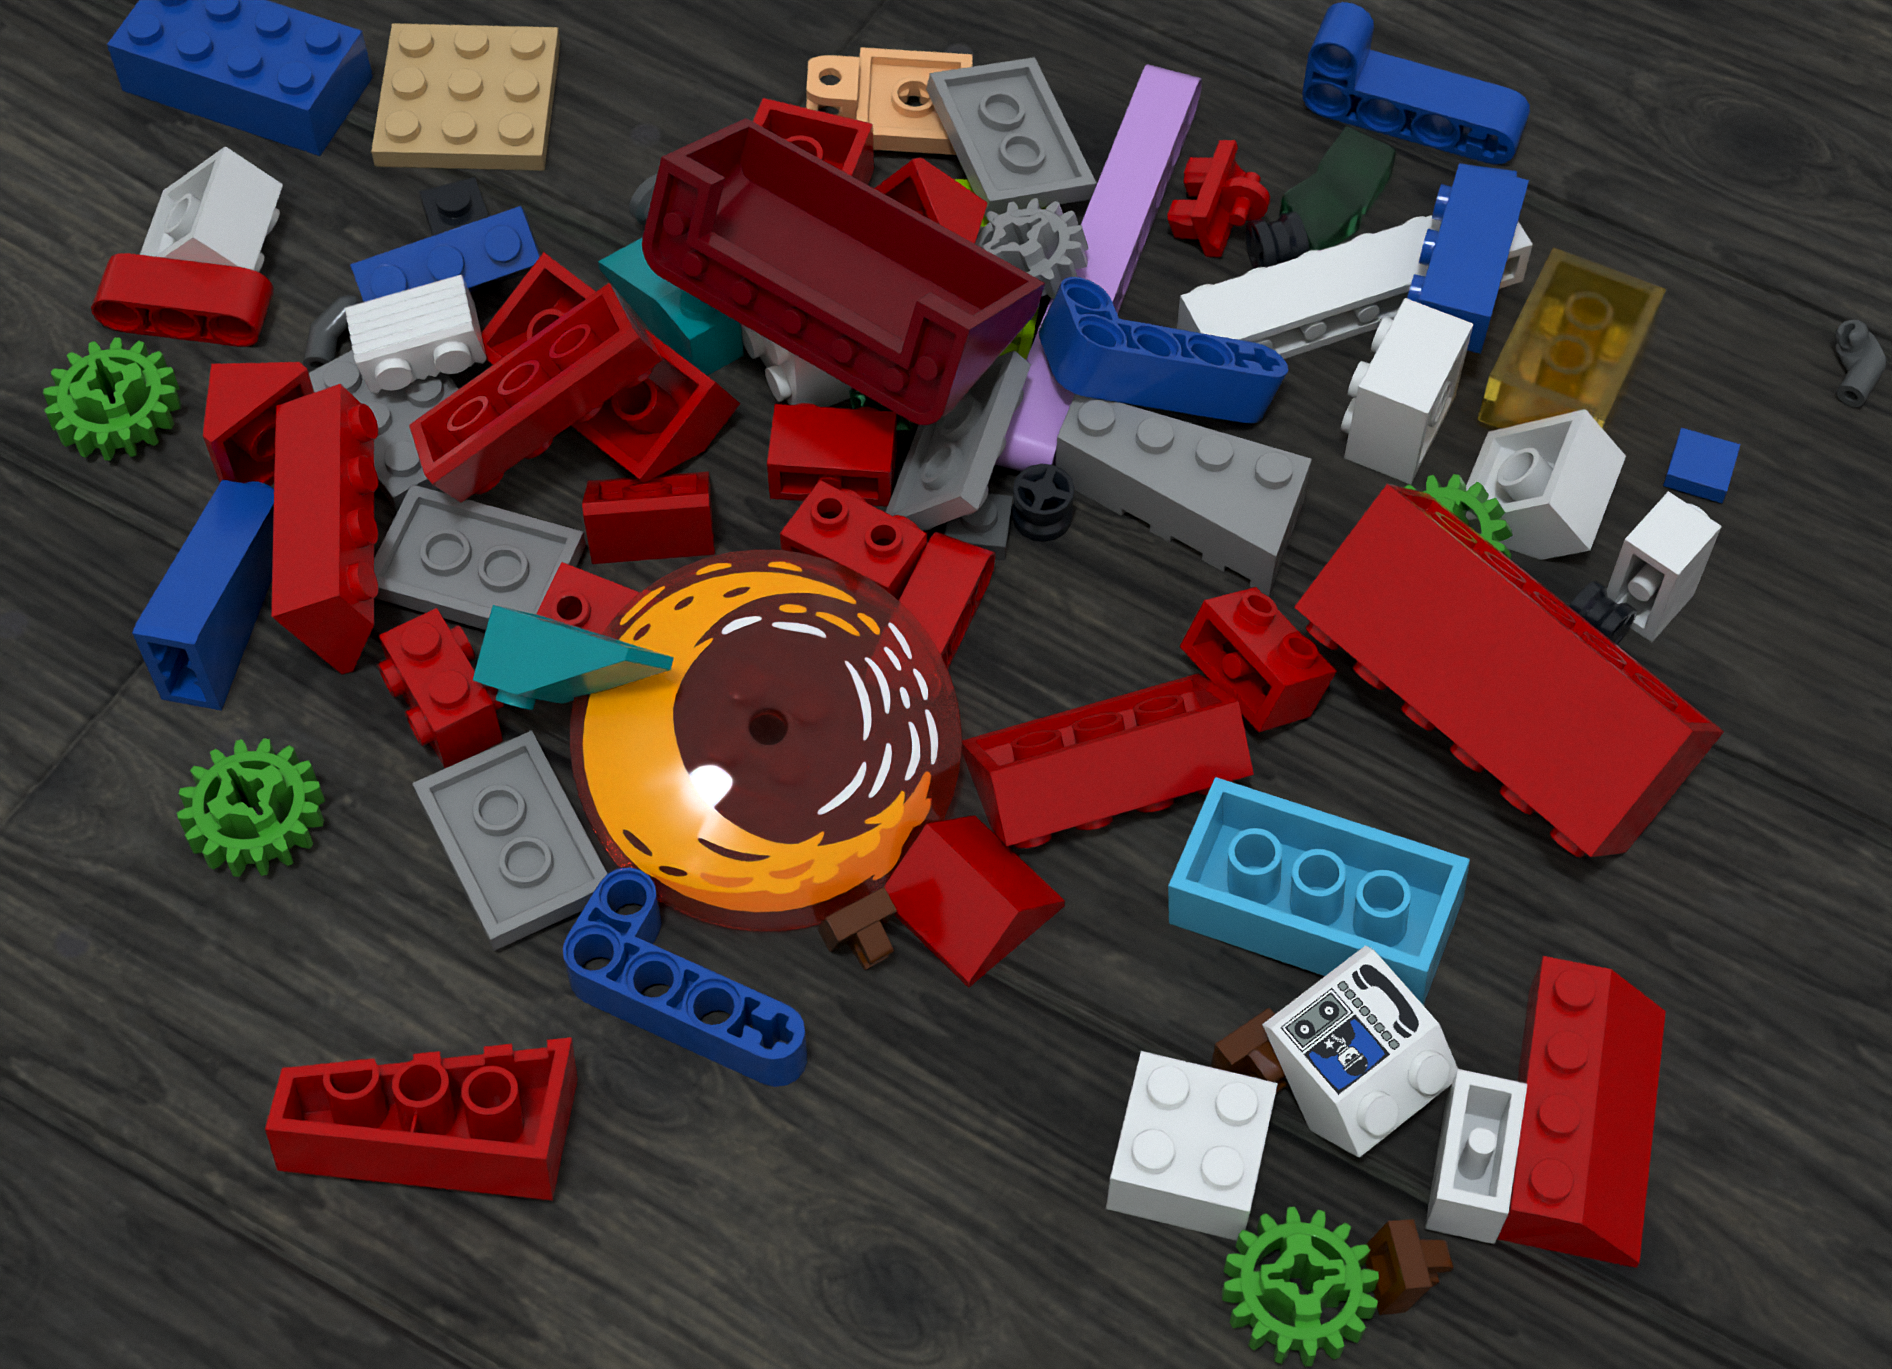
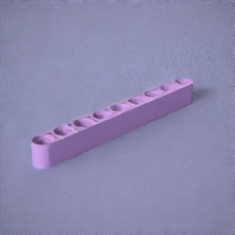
[995,64,1202,472]

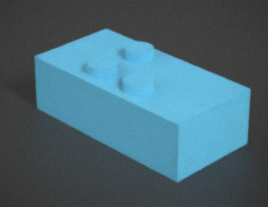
[1168,777,1470,1005]

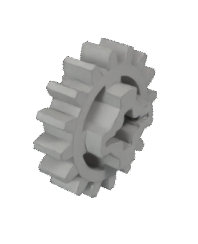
[975,199,1089,308]

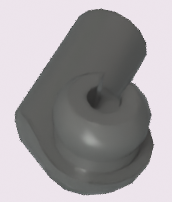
[303,295,361,372]
[1835,320,1886,407]

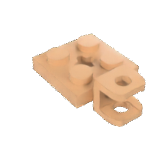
[806,47,972,155]

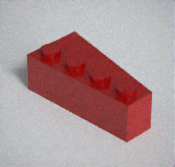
[265,1037,578,1200]

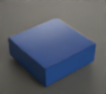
[1663,427,1741,503]

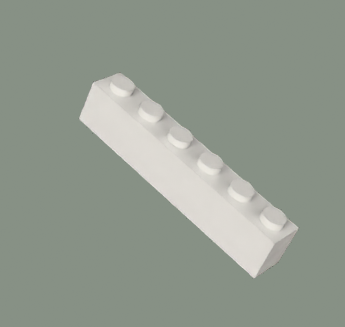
[1177,215,1533,359]

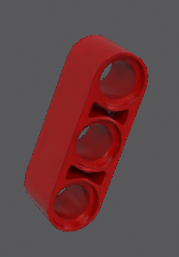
[91,253,274,347]
[867,532,996,704]

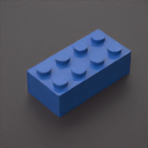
[107,0,373,156]

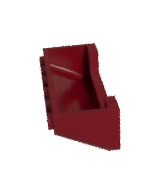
[642,118,1045,425]

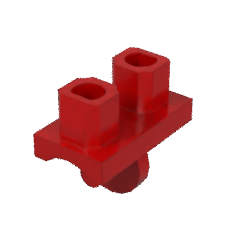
[1167,140,1271,257]

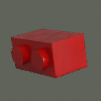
[767,403,897,507]

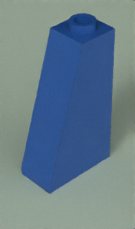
[132,480,274,711]

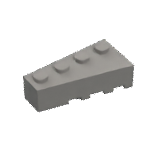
[1055,394,1312,597]

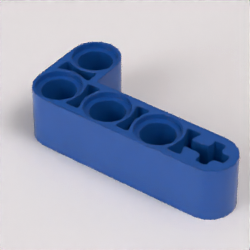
[1302,2,1530,164]
[1038,277,1288,423]
[563,867,808,1087]

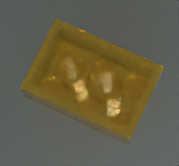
[1478,247,1666,432]

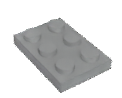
[926,57,1097,217]
[309,350,459,511]
[886,350,1031,531]
[374,484,586,630]
[412,730,607,951]

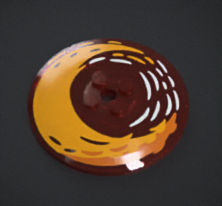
[570,550,962,931]

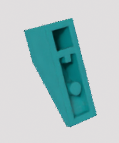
[598,237,744,376]
[473,605,674,710]

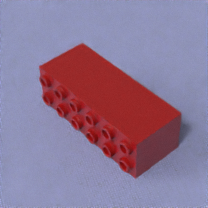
[1294,484,1724,858]

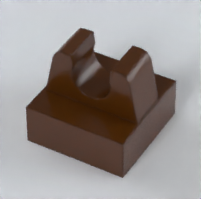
[817,887,897,970]
[1211,1008,1287,1094]
[1366,1219,1454,1315]

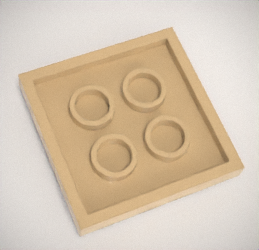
[371,24,560,171]

